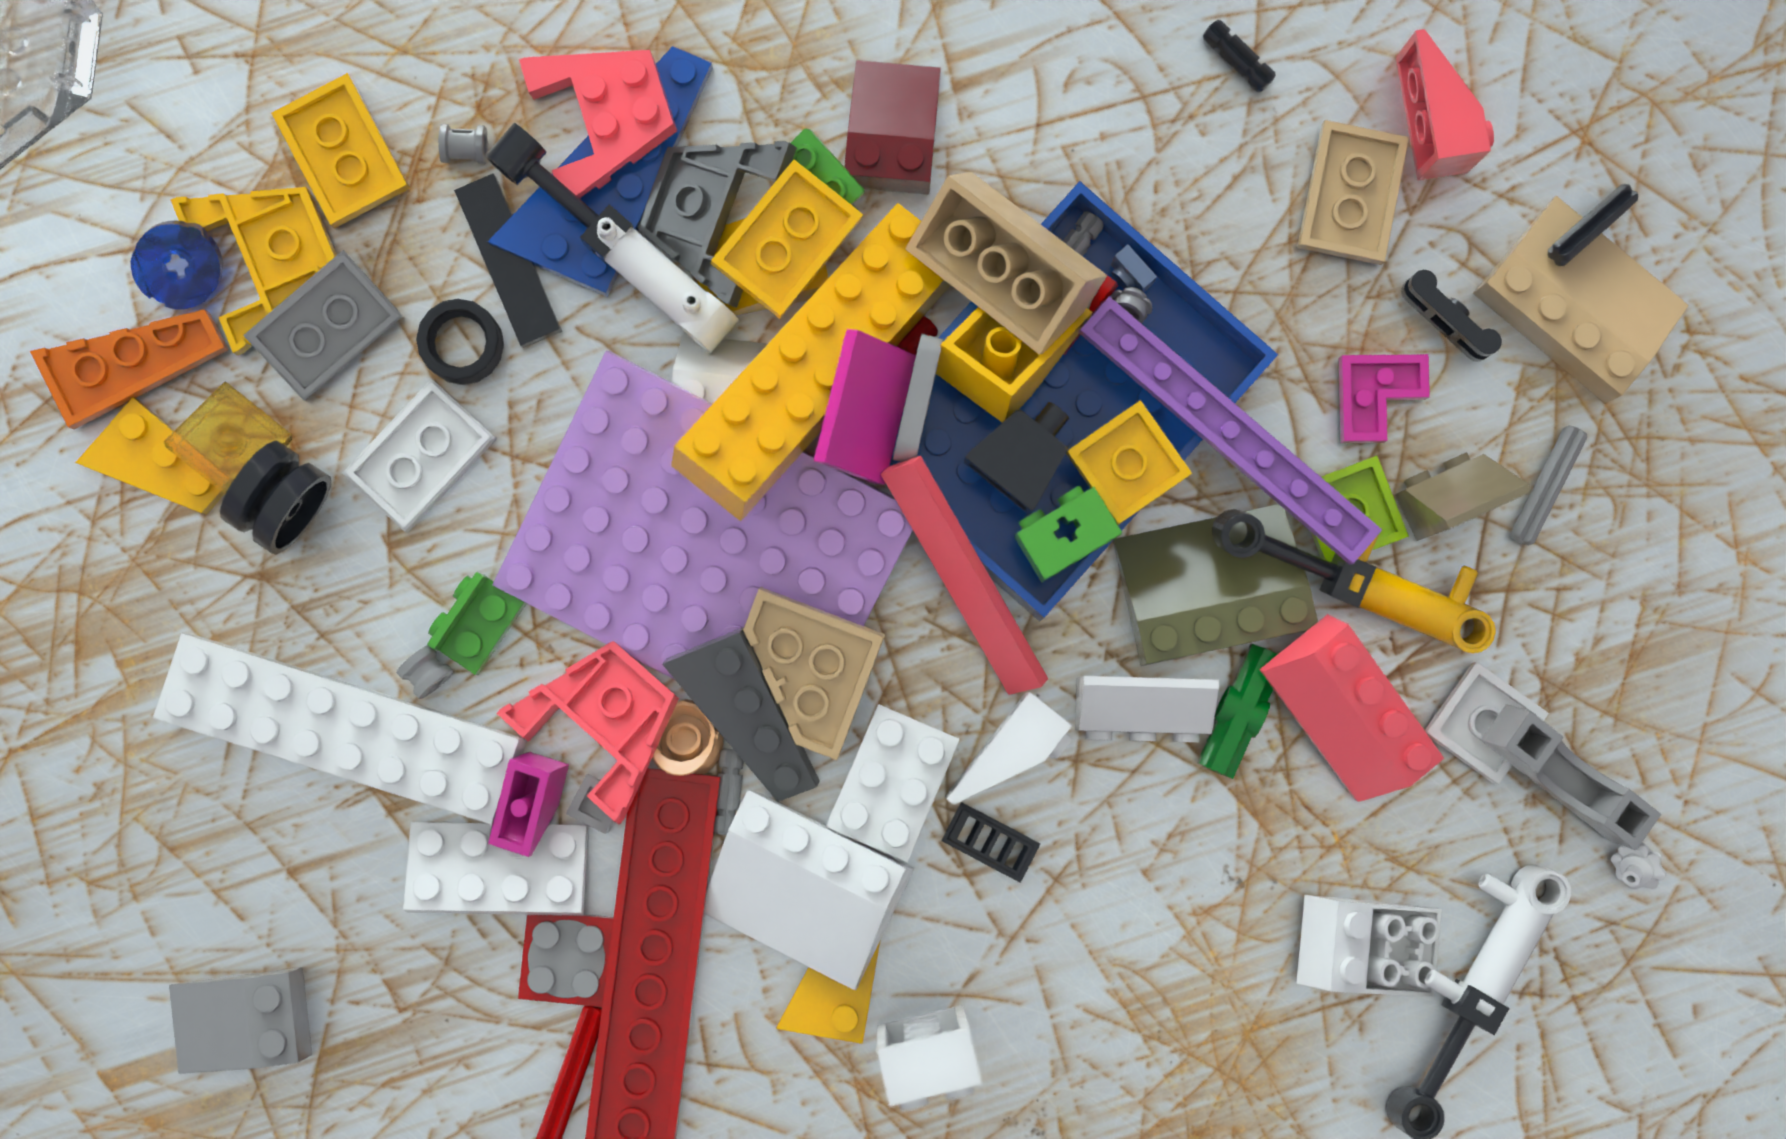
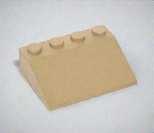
[1473,196,1689,403]

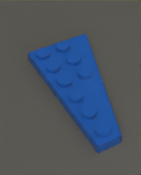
[488,46,713,297]

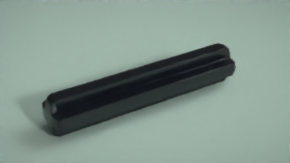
[1547,184,1638,266]

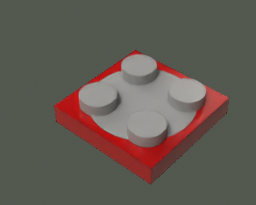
[518,914,614,1007]

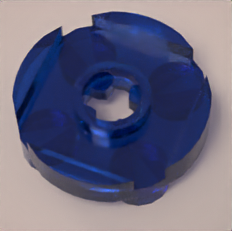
[130,220,223,310]

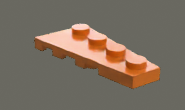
[30,309,229,430]

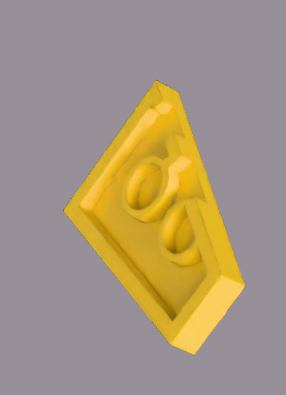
[75,397,233,515]

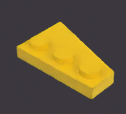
[776,942,880,1044]

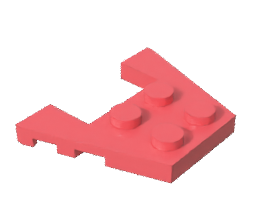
[519,50,677,198]
[496,641,679,825]

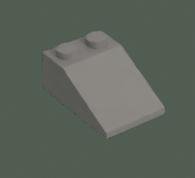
[169,967,312,1074]

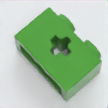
[1014,486,1122,582]

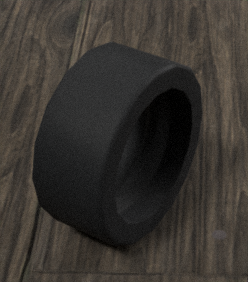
[416,298,504,385]

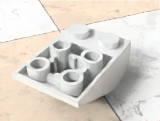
[1296,895,1442,997]

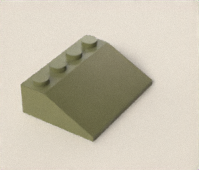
[1113,504,1318,666]

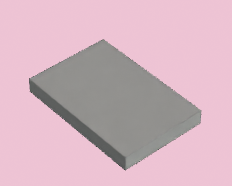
[243,250,403,401]

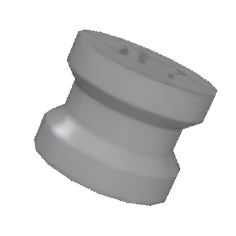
[396,645,453,699]

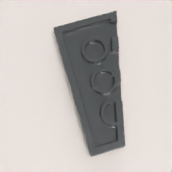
[662,627,820,802]

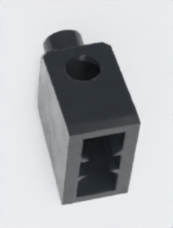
[964,402,1070,515]

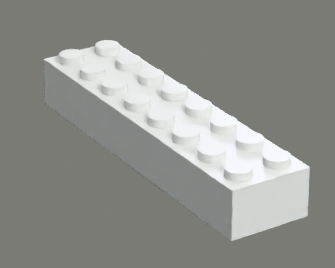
[153,633,527,824]

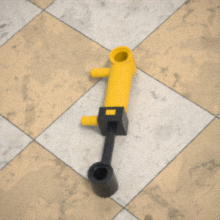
[1212,509,1496,654]

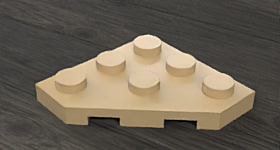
[743,587,885,760]

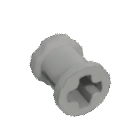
[438,124,488,164]

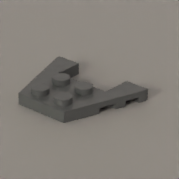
[637,141,797,308]

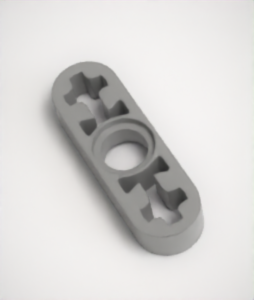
[893,334,943,462]

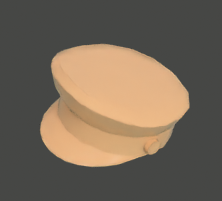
[652,699,724,776]

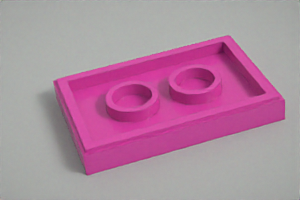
[814,329,916,485]

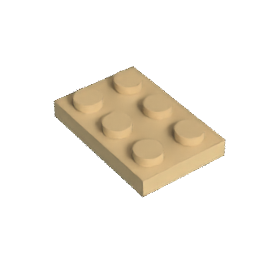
[1297,120,1409,265]

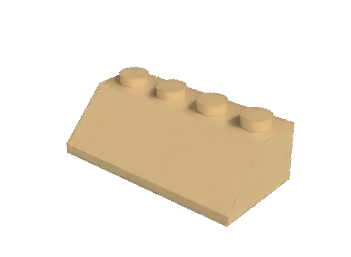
[905,172,1107,355]

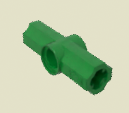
[1197,644,1278,779]

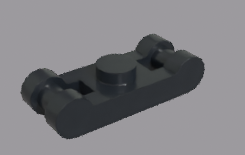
[1401,269,1502,362]

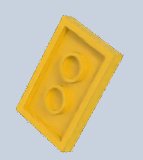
[271,73,411,229]
[711,159,863,319]

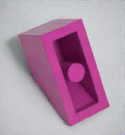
[488,752,569,857]

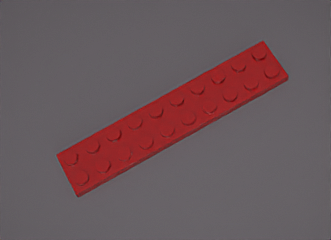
[585,768,721,1139]

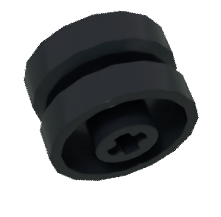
[220,440,331,555]

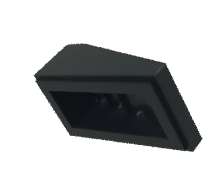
[941,802,1040,883]

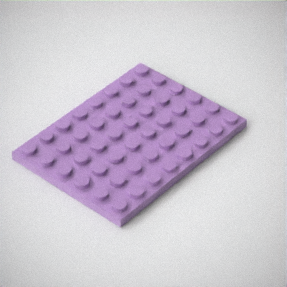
[492,351,913,680]

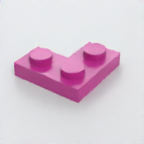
[1339,354,1430,443]

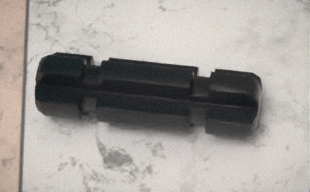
[1203,19,1276,92]

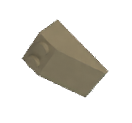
[1395,452,1532,541]

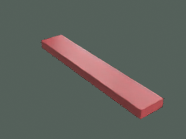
[881,455,1048,695]

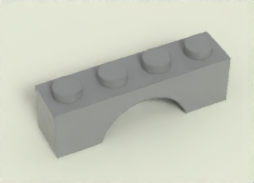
[1481,704,1661,850]

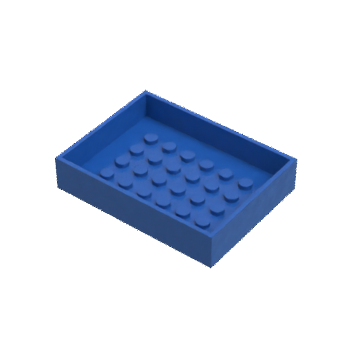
[885,181,1278,622]

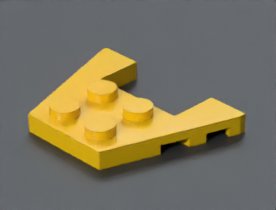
[170,187,336,356]

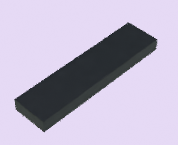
[454,173,562,348]

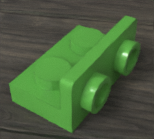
[791,128,865,210]
[427,572,527,675]

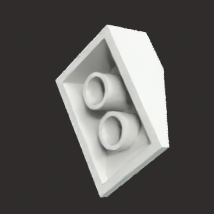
[945,692,1072,805]

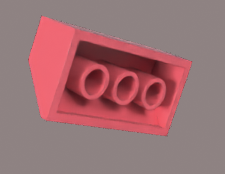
[1259,614,1445,802]

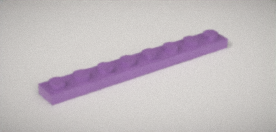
[1079,296,1382,565]

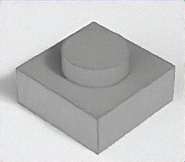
[566,774,613,834]

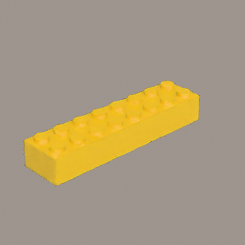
[671,203,951,521]

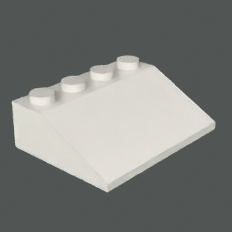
[704,790,914,990]

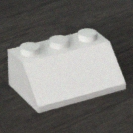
[671,334,767,404]
[1075,676,1219,743]

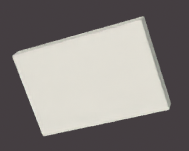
[342,379,497,533]

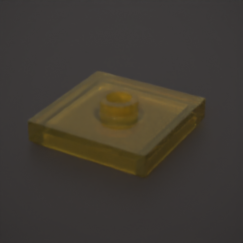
[164,381,293,494]

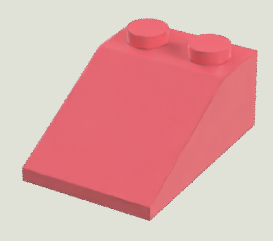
[1396,29,1494,181]

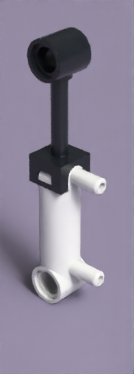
[485,123,739,353]
[1387,865,1571,1139]

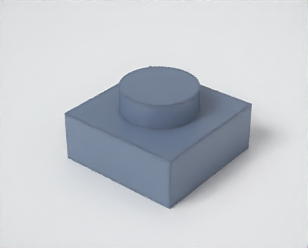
[1111,244,1157,292]

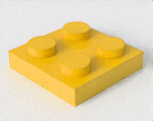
[1066,400,1192,525]

